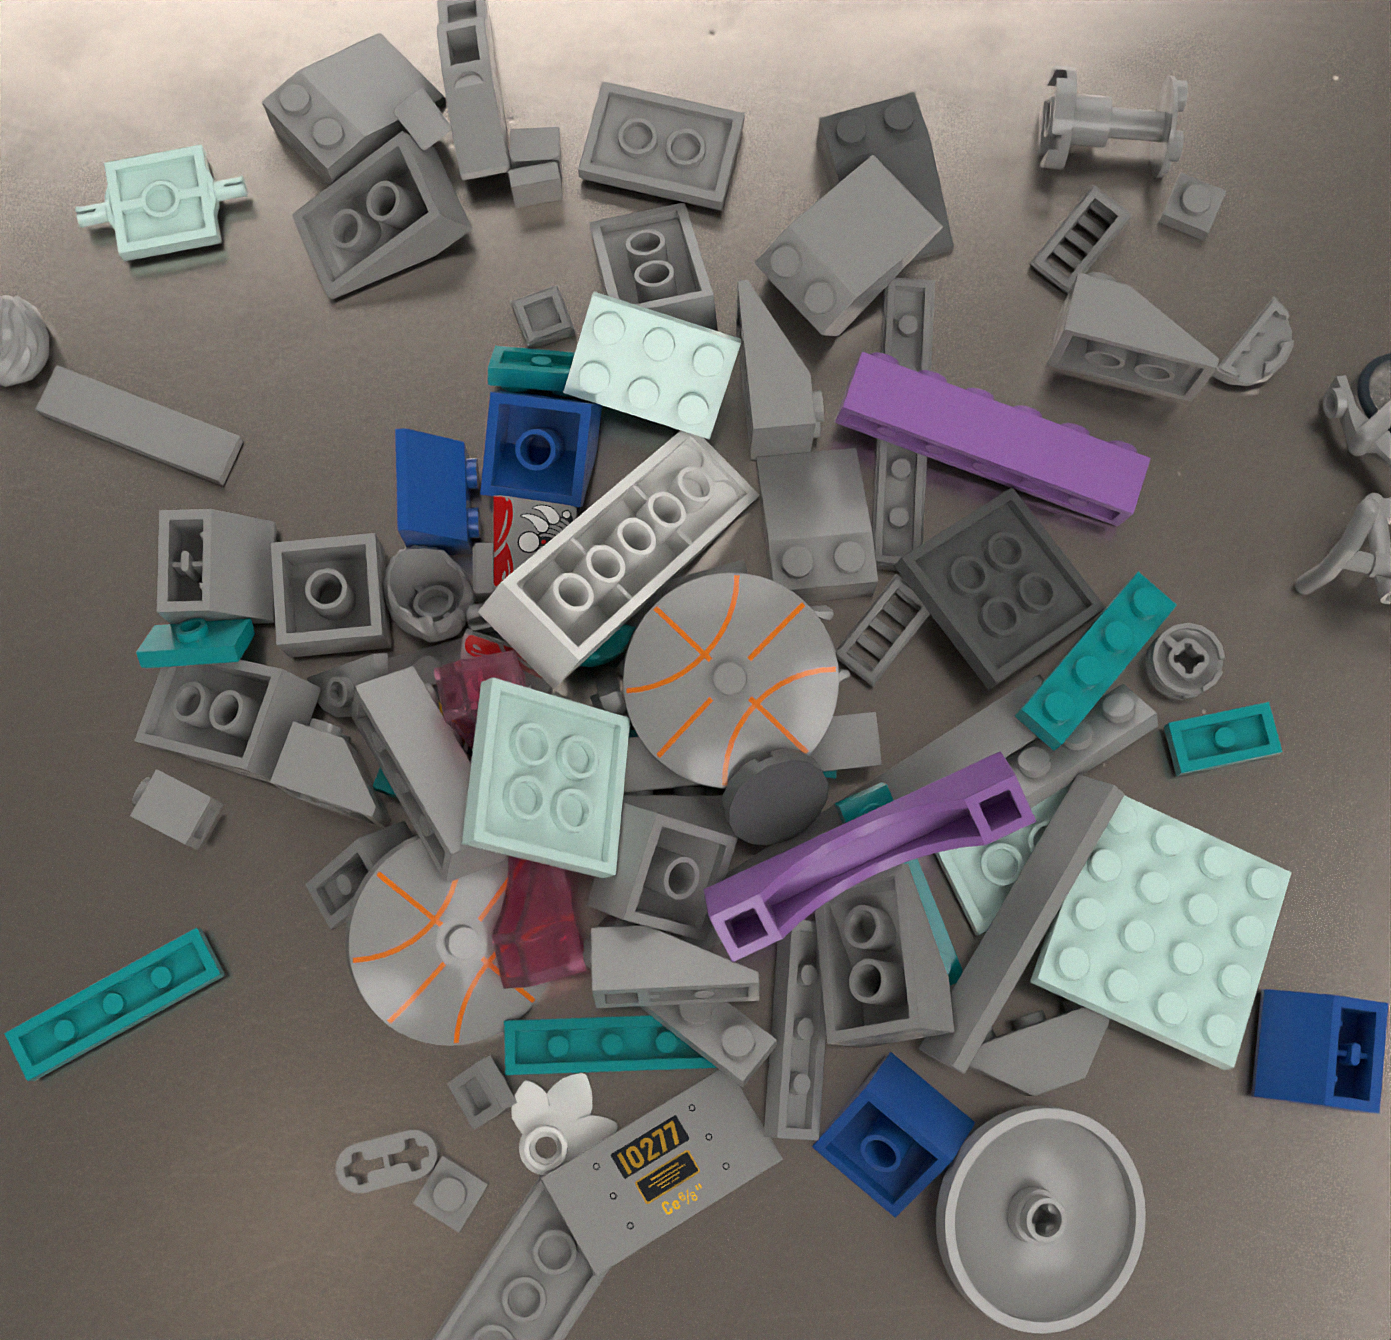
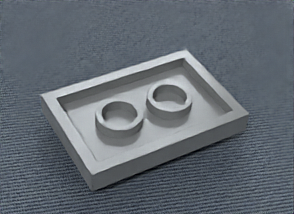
[578,81,745,211]

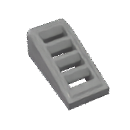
[1029,184,1132,295]
[836,574,930,687]

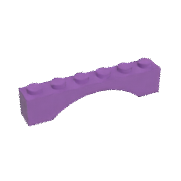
[704,751,1037,962]

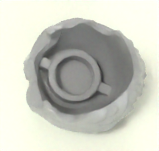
[0,295,49,387]
[383,545,476,642]

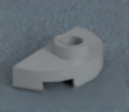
[1212,296,1294,386]
[307,653,389,717]
[589,665,632,727]

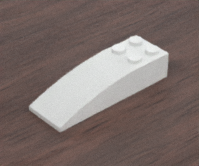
[478,431,760,689]

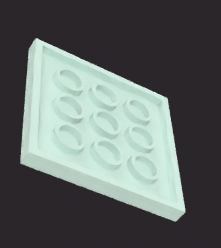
[1030,795,1291,1070]

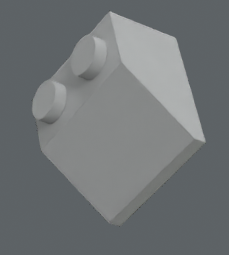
[270,718,392,828]
[586,802,738,941]

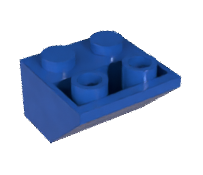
[1251,989,1389,1114]

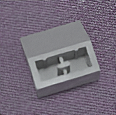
[157,509,276,624]

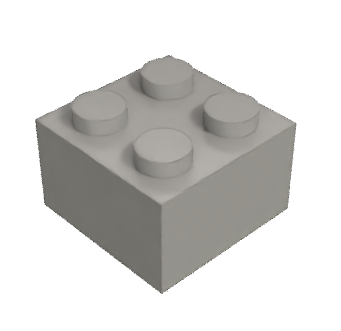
[271,533,391,658]

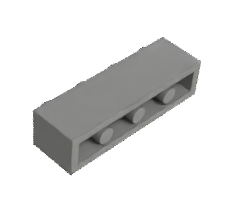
[352,666,506,883]

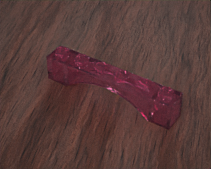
[434,650,586,989]

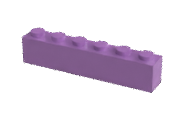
[834,352,1151,527]

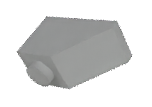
[305,821,414,930]

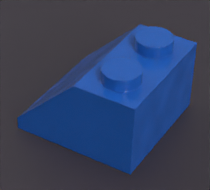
[480,391,602,508]
[395,428,481,555]
[812,1052,975,1218]

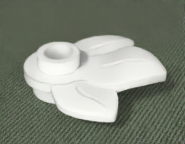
[511,1073,618,1175]

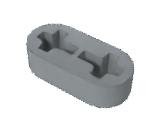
[336,1129,440,1193]

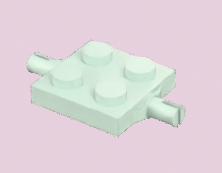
[76,144,248,261]

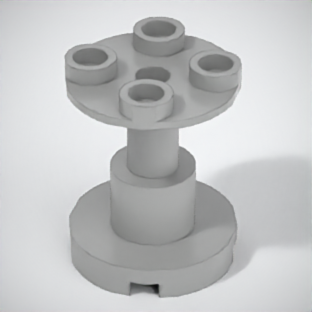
[1039,66,1188,178]

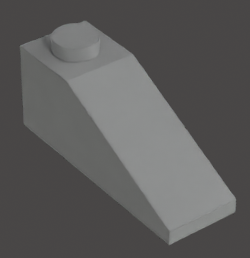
[591,920,759,1008]

